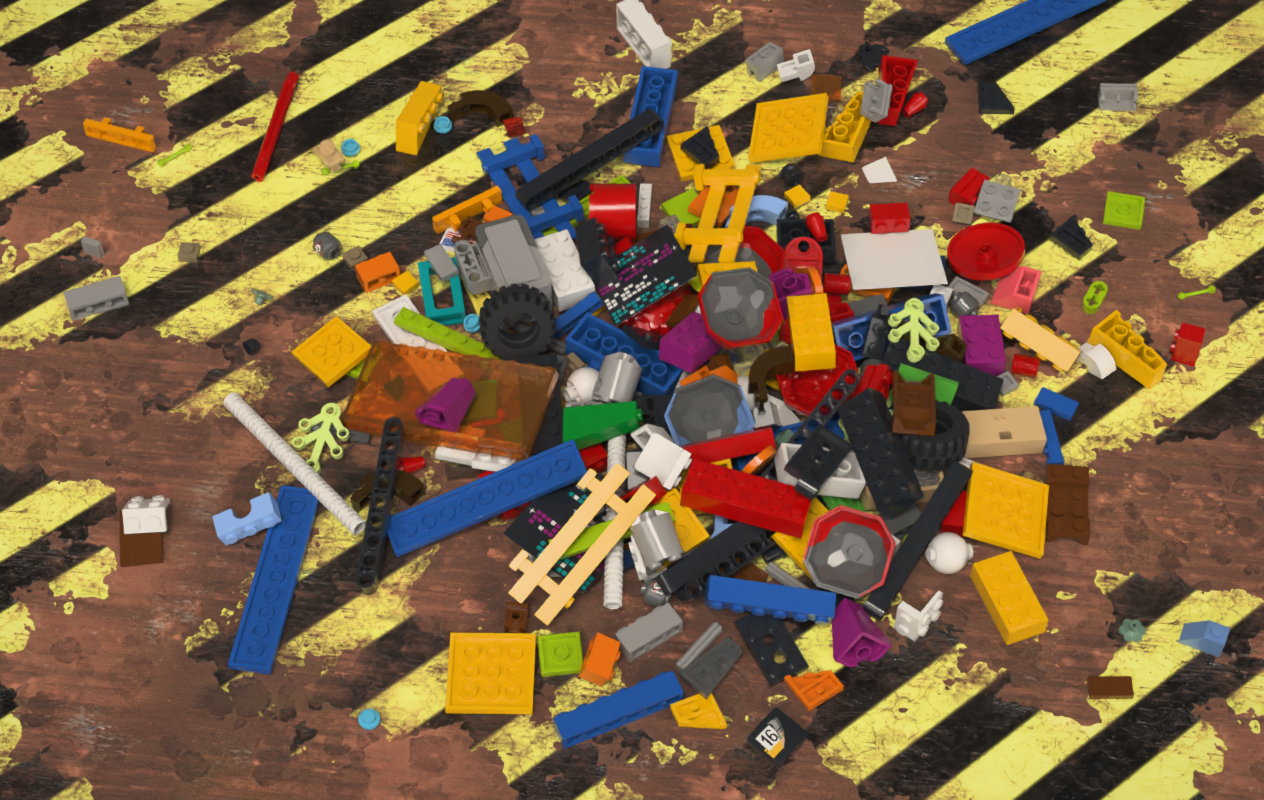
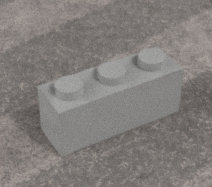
[63,276,129,321]
[615,603,683,663]

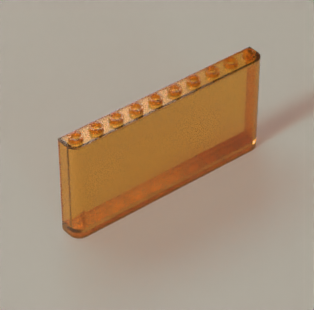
[340,341,559,461]

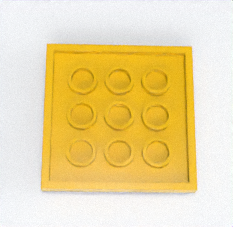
[748,93,829,163]
[963,462,1049,559]
[445,633,536,714]

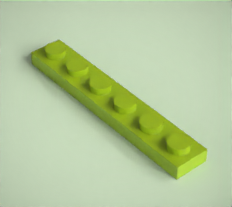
[394,307,502,371]

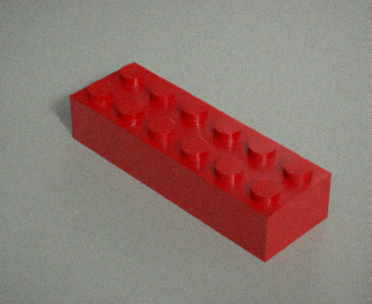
[680,459,813,538]

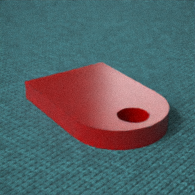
[784,237,823,282]

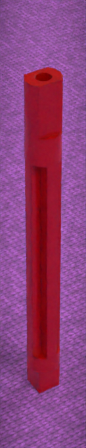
[251,71,299,182]

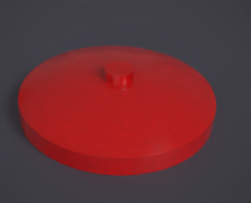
[947,222,1025,280]

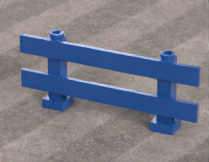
[476,134,584,240]

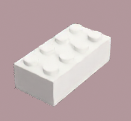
[616,0,672,69]
[534,229,595,312]
[774,443,866,499]

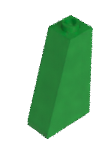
[563,401,643,450]

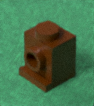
[504,602,529,633]

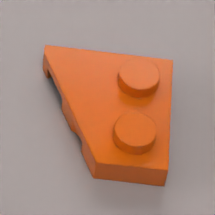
[784,670,844,712]

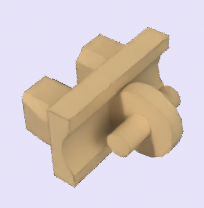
[313,139,344,172]

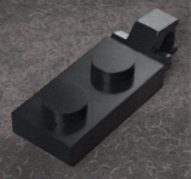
[861,304,890,360]

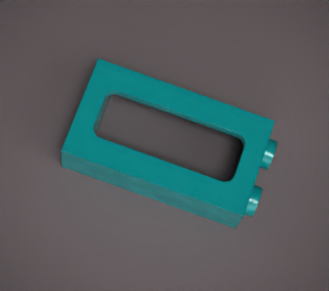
[418,257,466,326]

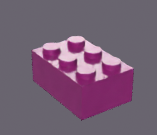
[659,312,722,373]
[957,314,1006,376]

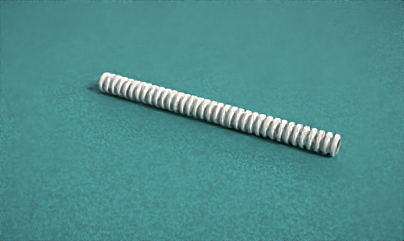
[223,392,366,535]
[603,434,626,609]

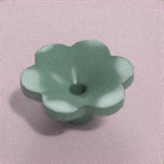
[251,288,273,305]
[1118,619,1146,642]

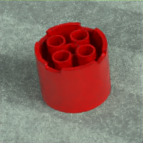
[589,183,636,241]

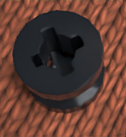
[780,163,803,187]

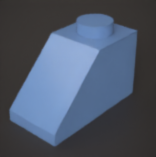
[1178,620,1230,658]

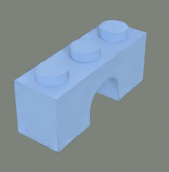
[212,492,282,545]

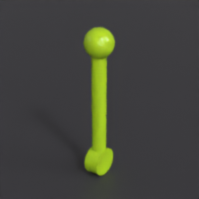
[157,144,192,166]
[321,160,359,175]
[1178,286,1216,300]

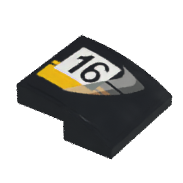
[747,707,810,767]

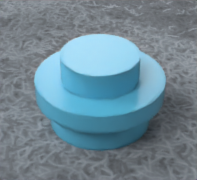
[434,116,452,133]
[341,139,360,156]
[464,314,480,333]
[358,709,380,730]

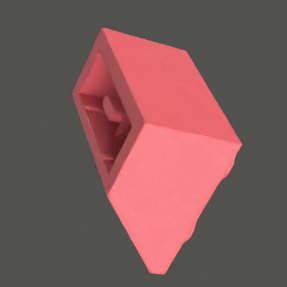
[991,266,1042,314]

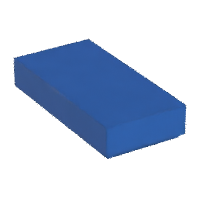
[1033,387,1079,421]

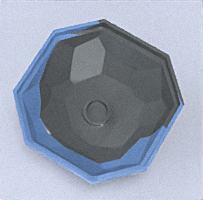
[664,374,755,446]

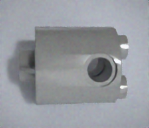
[591,352,643,403]
[630,509,685,571]

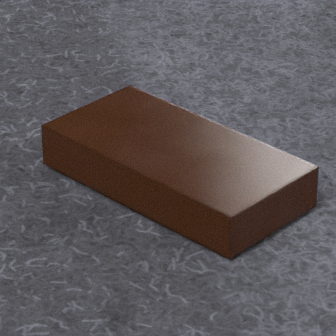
[665,295,699,328]
[1087,676,1134,699]

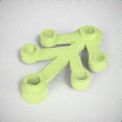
[888,298,940,362]
[292,403,350,474]

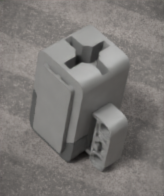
[454,214,553,327]

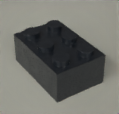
[575,217,620,288]
[776,219,836,263]

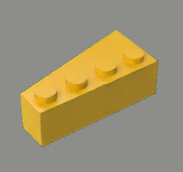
[396,81,444,155]
[818,91,871,163]
[1000,306,1082,372]
[1088,310,1167,389]

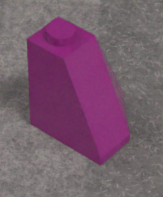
[769,268,813,320]
[414,377,476,433]
[832,598,892,668]

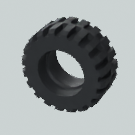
[479,283,556,362]
[892,399,970,471]

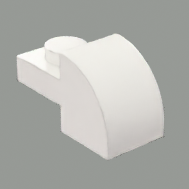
[777,49,815,82]
[1076,342,1116,379]

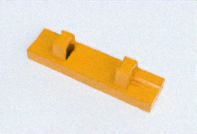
[83,117,156,153]
[432,185,502,234]

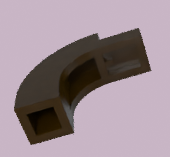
[447,90,514,127]
[894,320,967,361]
[748,345,794,410]
[350,470,425,513]

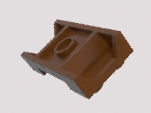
[892,370,936,436]
[1045,464,1090,545]

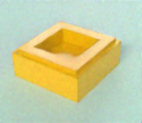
[784,184,811,208]
[826,191,849,213]
[392,271,419,295]

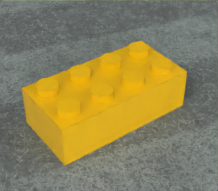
[787,293,836,372]
[970,551,1048,646]

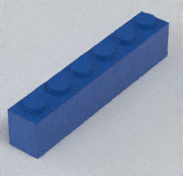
[704,575,836,625]
[553,670,684,749]

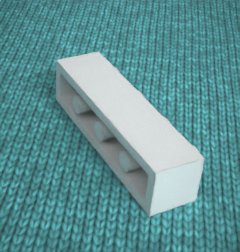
[637,183,652,228]

